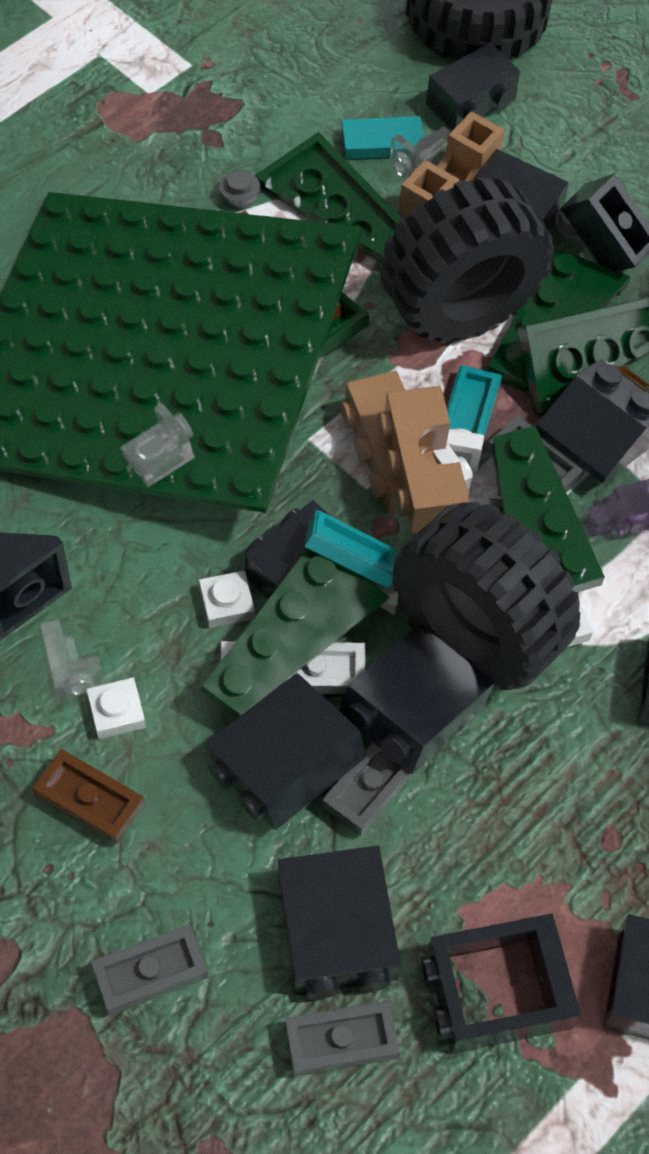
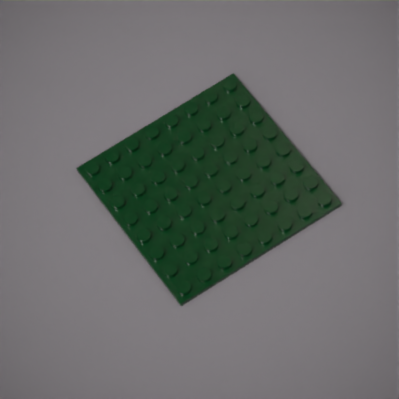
[0,192,362,513]

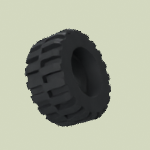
[406,0,552,61]
[380,177,554,342]
[392,502,581,691]

